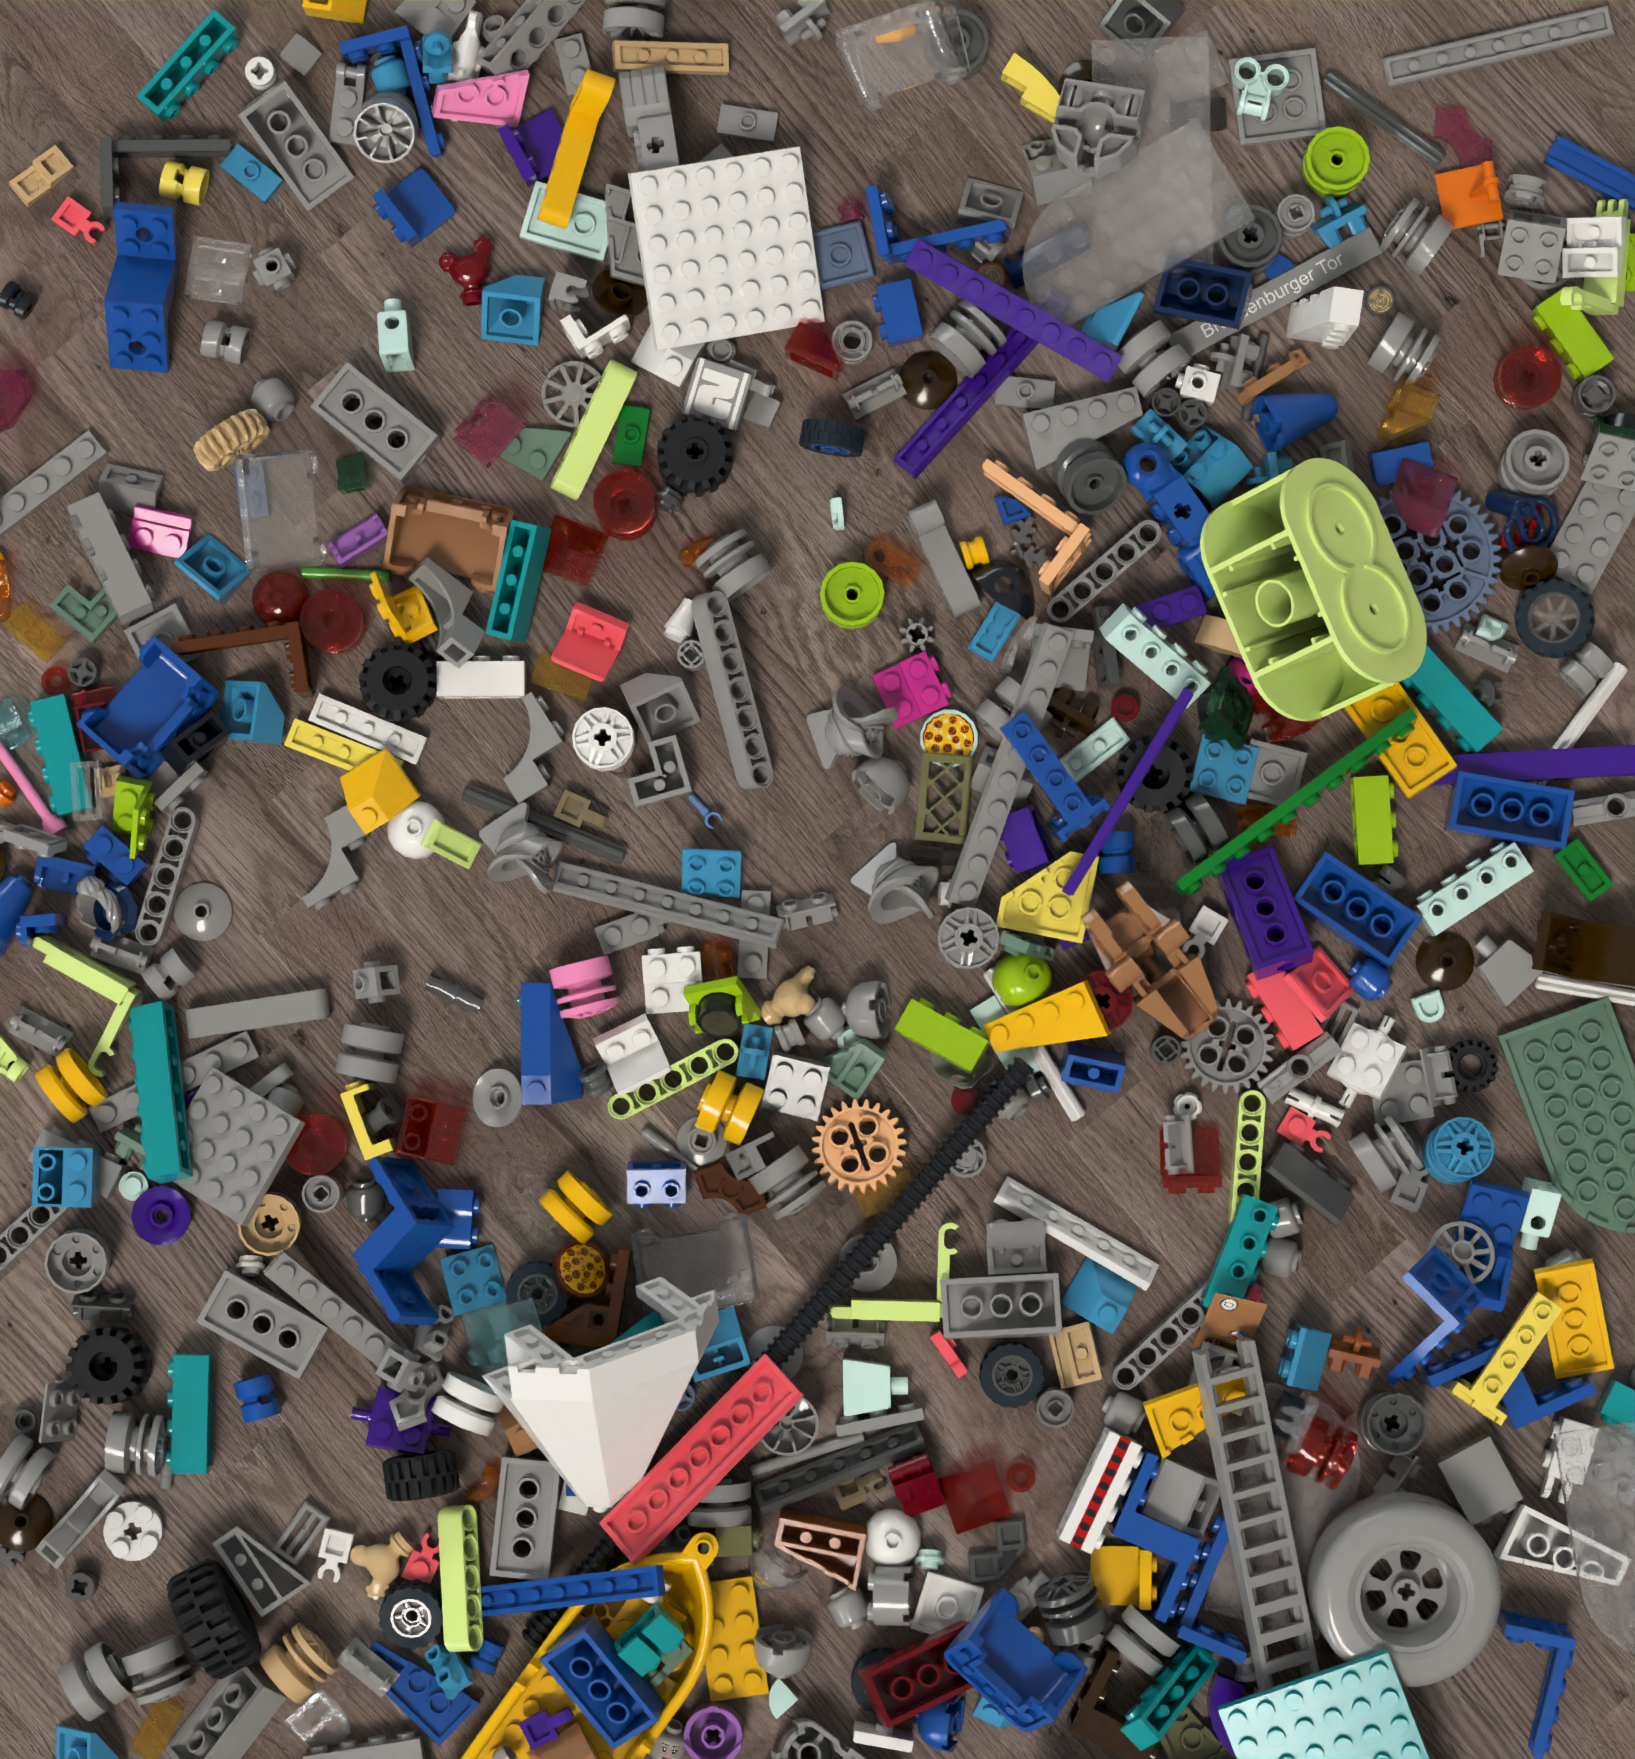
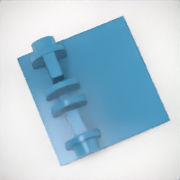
[1190,734,1259,805]
[681,848,741,898]
[439,1244,506,1316]

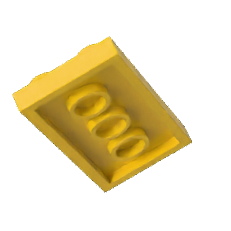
[1344,682,1457,800]
[1534,1258,1615,1379]
[705,1575,769,1702]

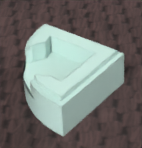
[830,497,845,531]
[1474,614,1509,641]
[769,1678,798,1719]

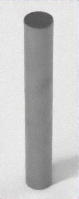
[1240,334,1269,422]

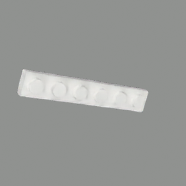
[993,1176,1159,1291]

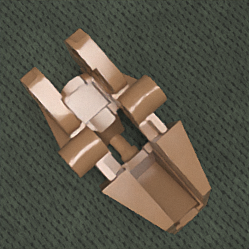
[1080,881,1219,1042]

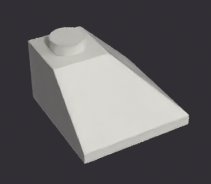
[631,324,707,389]

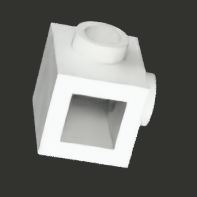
[1174,363,1221,407]

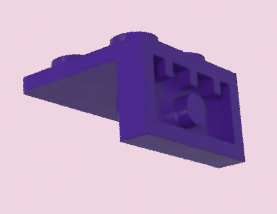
[498,110,563,187]

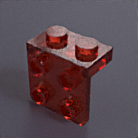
[1159,1127,1222,1194]

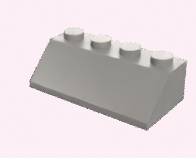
[165,1664,287,1759]

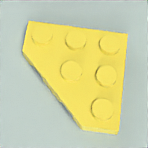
[996,851,1099,944]

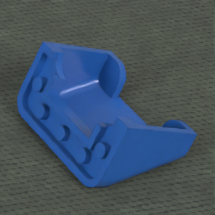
[76,636,219,779]
[944,1588,1089,1732]

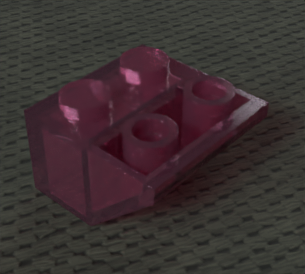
[453,397,527,468]

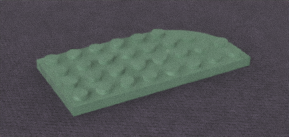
[1497,997,1635,1233]

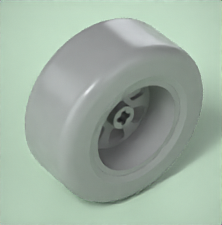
[1307,1491,1501,1687]

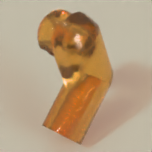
[678,535,714,568]

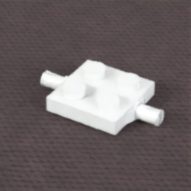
[1327,1015,1407,1108]

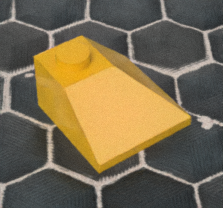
[340,747,421,835]

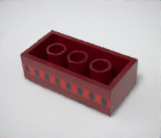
[857,1620,973,1729]

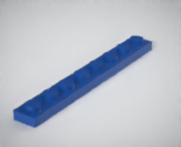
[481,1565,666,1617]

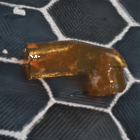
[465,1466,500,1505]

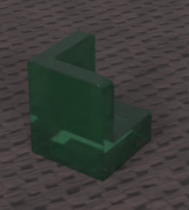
[336,451,371,495]

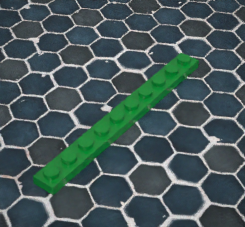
[1174,708,1418,897]

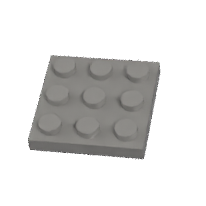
[1228,48,1326,147]

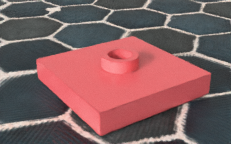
[1283,945,1355,1022]

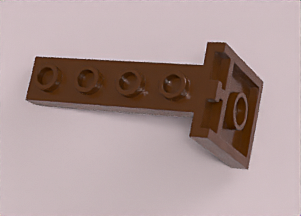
[171,621,314,698]

